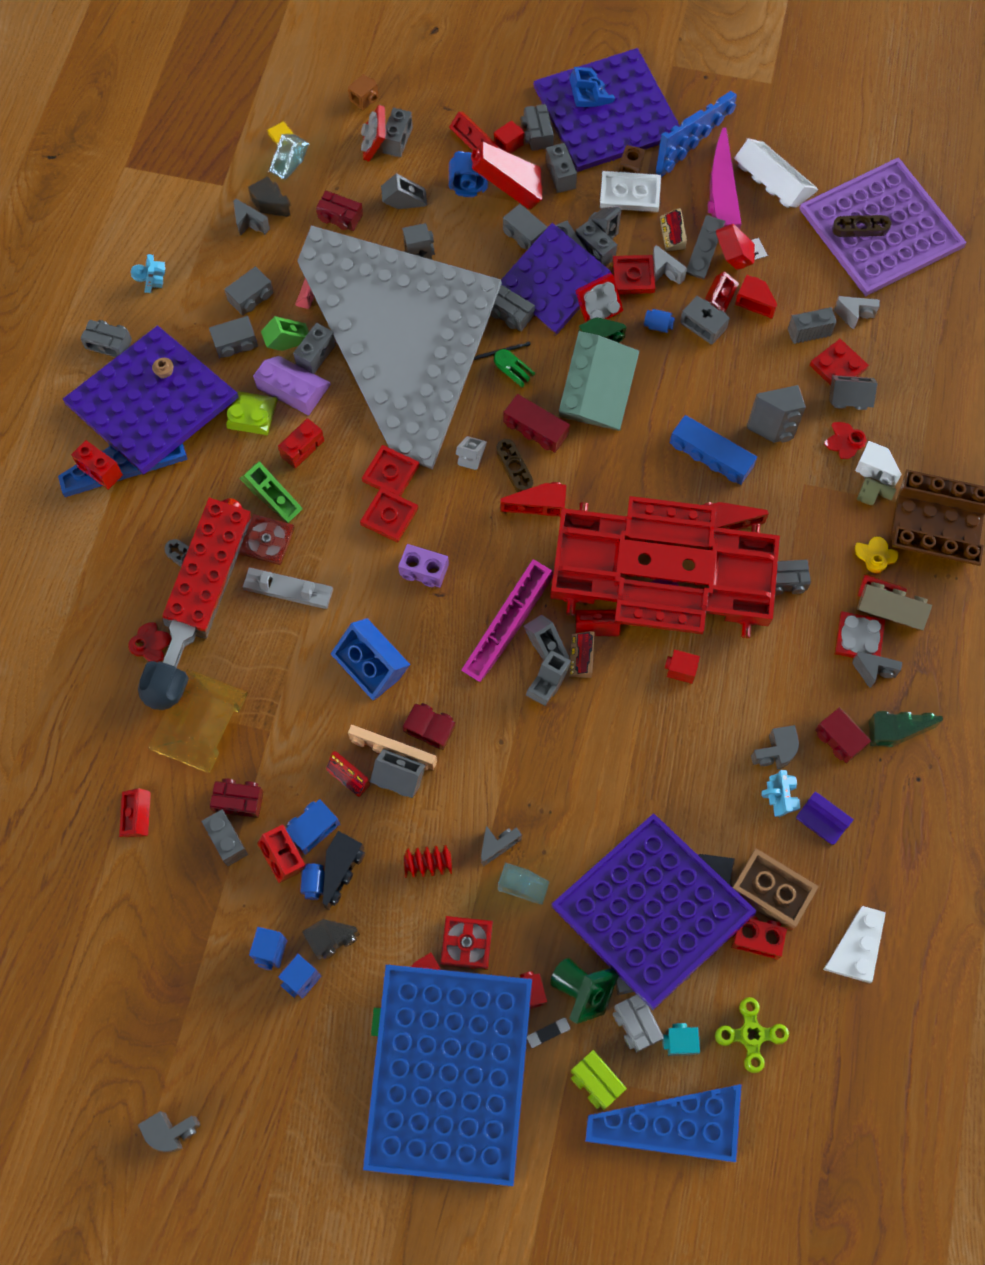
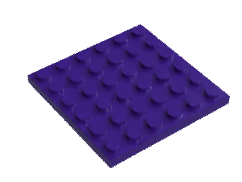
[534,48,680,172]
[63,325,239,475]
[552,813,756,1010]

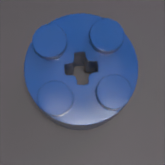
[448,151,488,197]

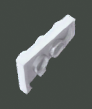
[823,906,886,983]

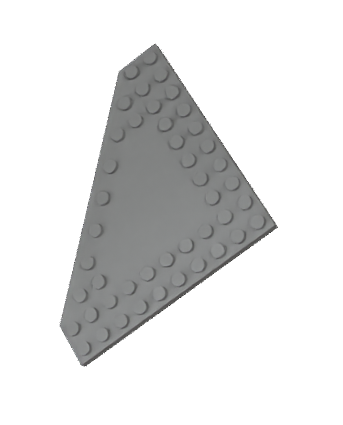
[297,225,502,469]

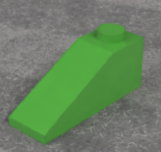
[239,461,303,523]

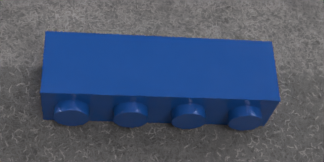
[670,415,757,485]

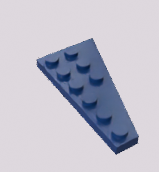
[656,91,737,177]
[58,443,188,497]
[585,1084,741,1162]

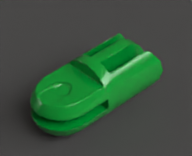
[494,349,536,388]

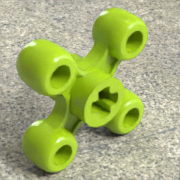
[715,997,789,1073]

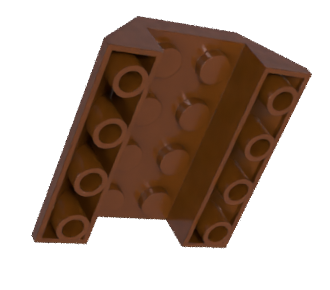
[891,469,985,566]

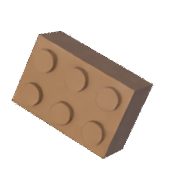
[732,849,819,932]

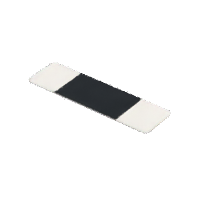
[527,1018,570,1048]

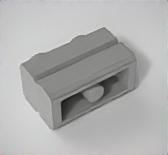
[612,995,664,1053]

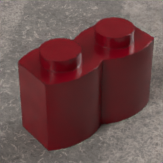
[403,703,455,750]

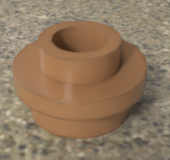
[152,358,174,378]

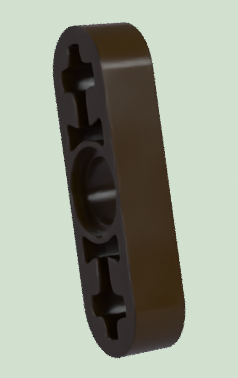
[832,215,892,237]
[497,439,533,492]

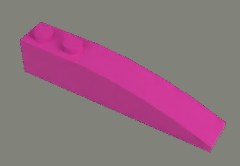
[708,128,741,229]
[461,559,553,682]

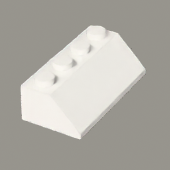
[734,138,818,208]

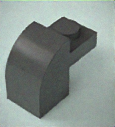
[526,650,571,706]
[751,725,799,770]
[138,1111,201,1152]

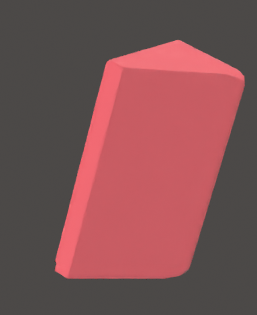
[296,278,314,309]

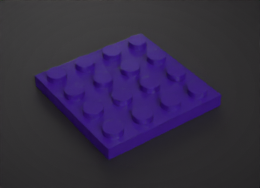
[501,223,611,334]

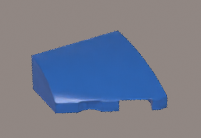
[569,67,615,107]

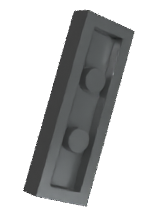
[686,215,725,280]

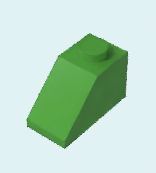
[261,316,309,351]

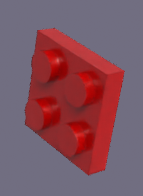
[612,255,655,294]
[809,339,869,385]
[362,445,420,497]
[360,488,418,543]

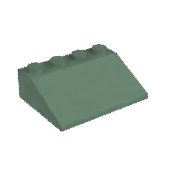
[559,331,639,431]

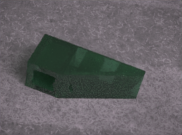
[869,711,943,747]

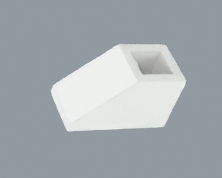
[855,441,901,487]

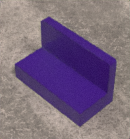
[796,791,854,845]

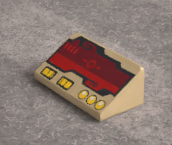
[660,208,687,251]

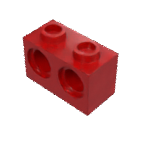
[71,440,123,490]
[257,825,305,883]
[731,916,787,960]

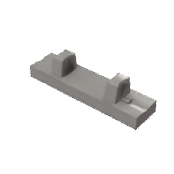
[243,568,333,609]

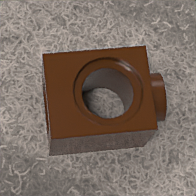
[619,145,645,173]

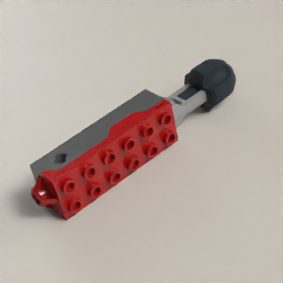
[138,497,251,710]

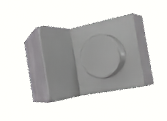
[653,245,687,285]
[834,296,880,329]
[456,436,487,470]

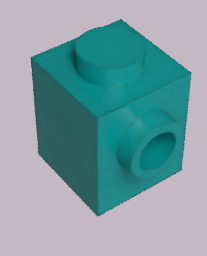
[663,1023,700,1056]

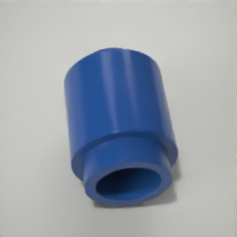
[644,309,675,333]
[300,864,325,900]

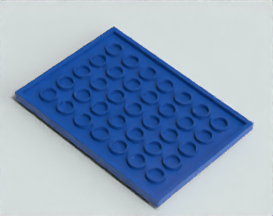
[363,964,532,1186]

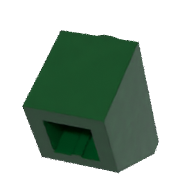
[578,317,626,343]

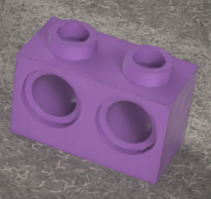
[398,544,449,587]

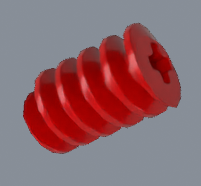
[404,845,452,878]

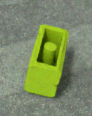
[571,1050,627,1110]

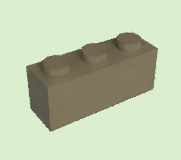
[857,582,932,631]

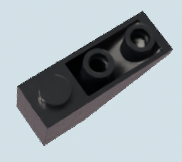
[323,831,365,910]

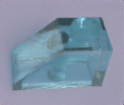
[269,134,309,180]
[498,863,550,905]

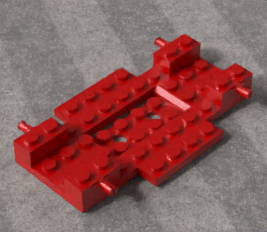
[550,496,780,638]

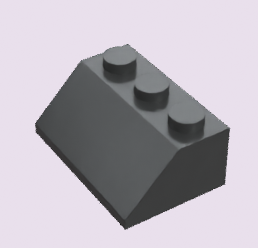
[747,385,806,443]

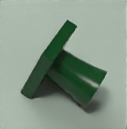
[550,958,619,1024]

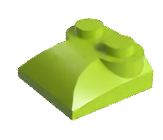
[226,391,278,435]

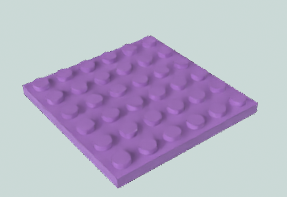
[799,157,967,296]

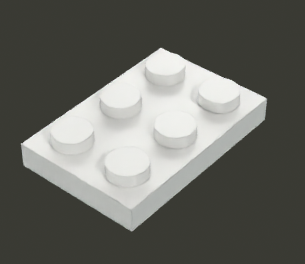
[600,171,661,212]

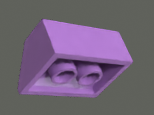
[253,356,331,416]

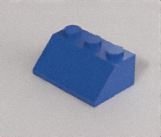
[330,618,410,700]

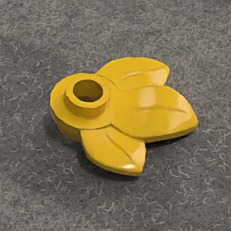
[855,536,898,573]

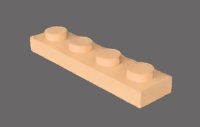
[348,724,437,770]

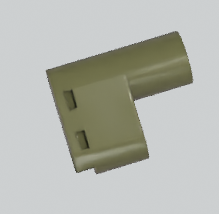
[857,477,896,506]

